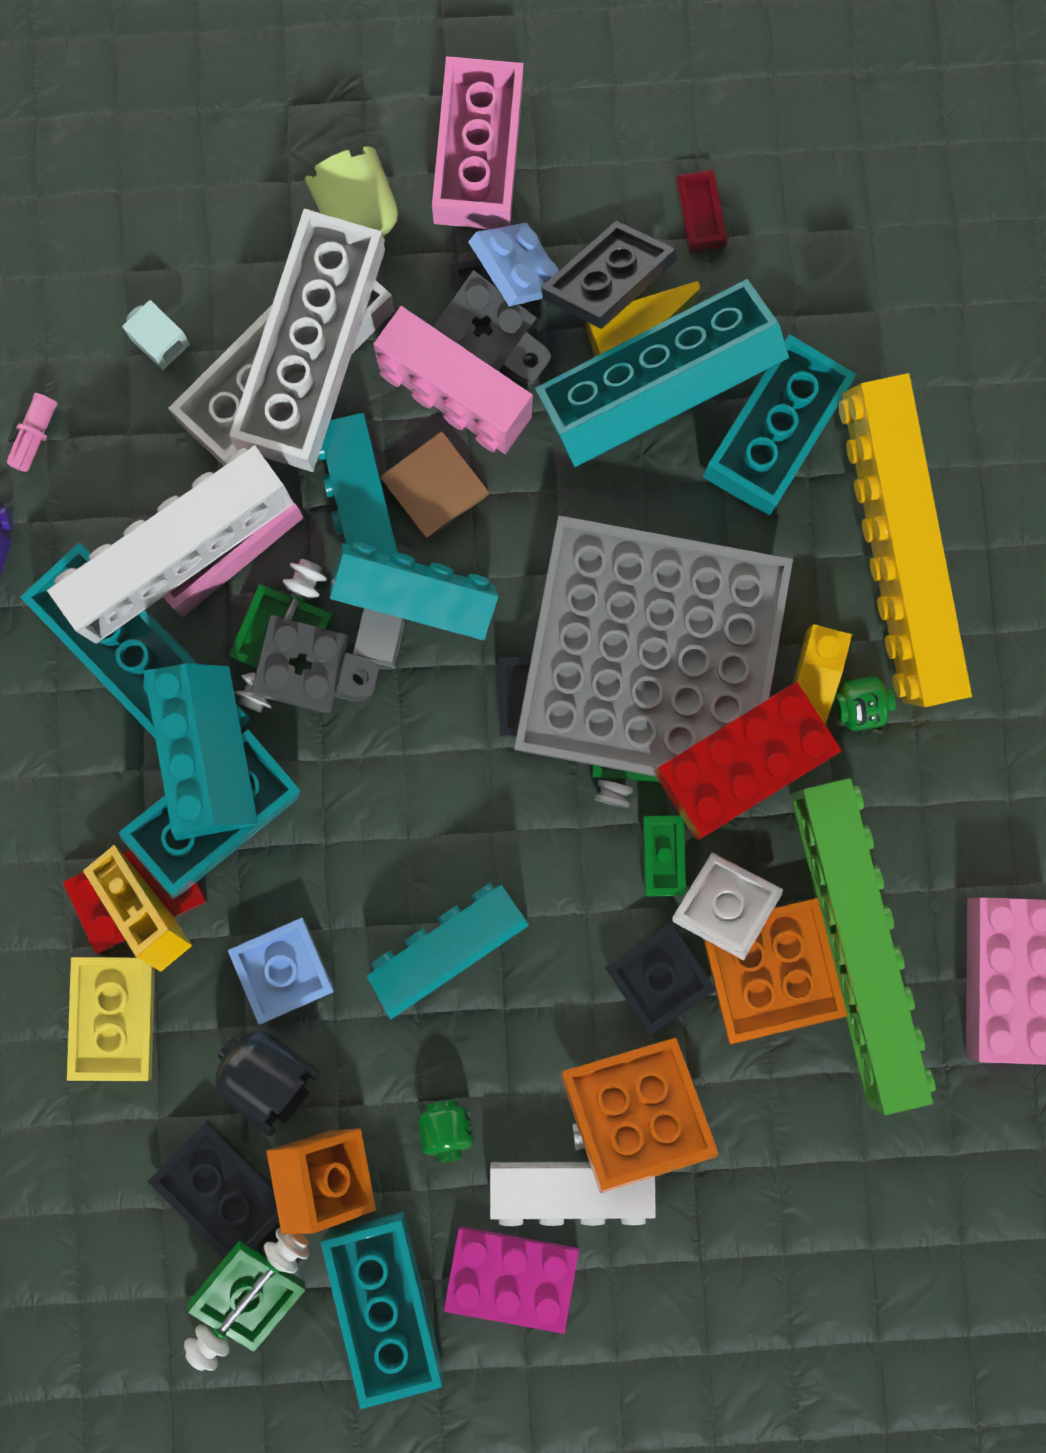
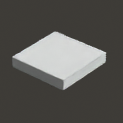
[673,852,783,960]

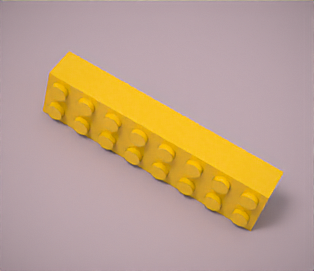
[839,373,972,707]

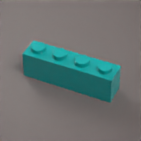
[318,413,398,556]
[329,541,499,640]

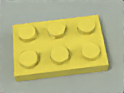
[67,957,155,1081]

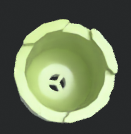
[305,146,398,242]

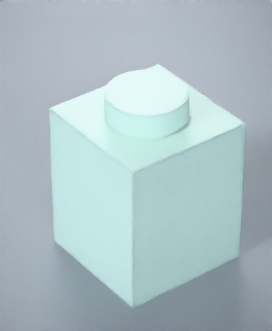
[122,300,190,371]

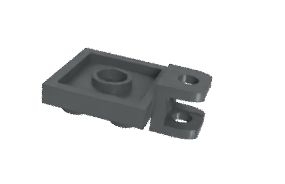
[433,270,551,385]
[250,615,379,714]

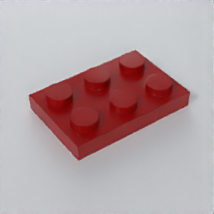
[63,850,208,954]

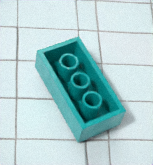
[703,334,857,517]
[118,730,301,901]
[320,1211,444,1409]

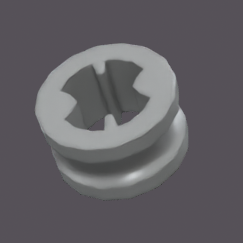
[594,780,633,808]

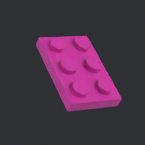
[444,1226,579,1334]

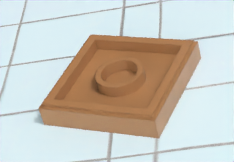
[380,431,489,541]

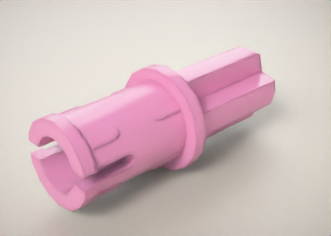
[7,393,58,472]

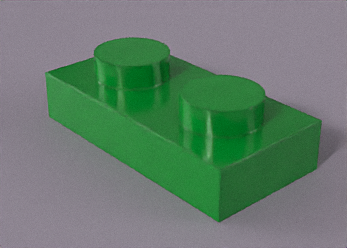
[643,816,686,896]

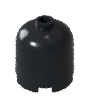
[216,1031,321,1136]

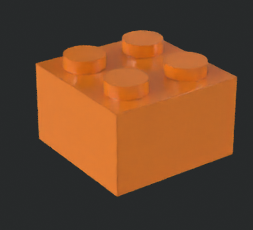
[266,1128,376,1234]

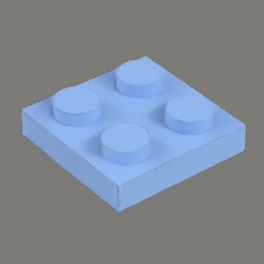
[468,223,558,306]
[228,917,335,1025]

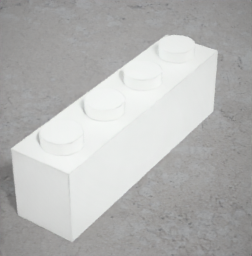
[490,1162,655,1226]

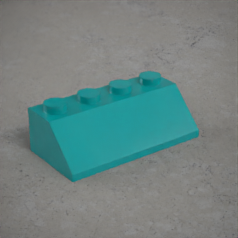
[144,663,258,841]
[367,882,529,1020]

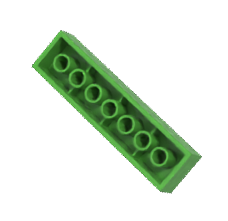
[790,778,936,1116]

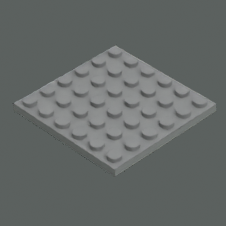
[514,515,793,777]

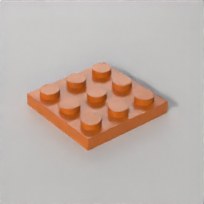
[703,898,847,1044]
[561,1038,719,1194]

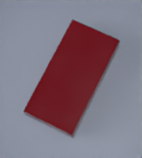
[675,169,728,253]

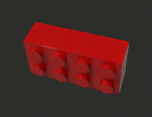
[653,681,842,840]

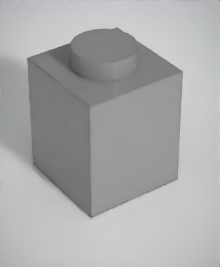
[353,608,405,668]

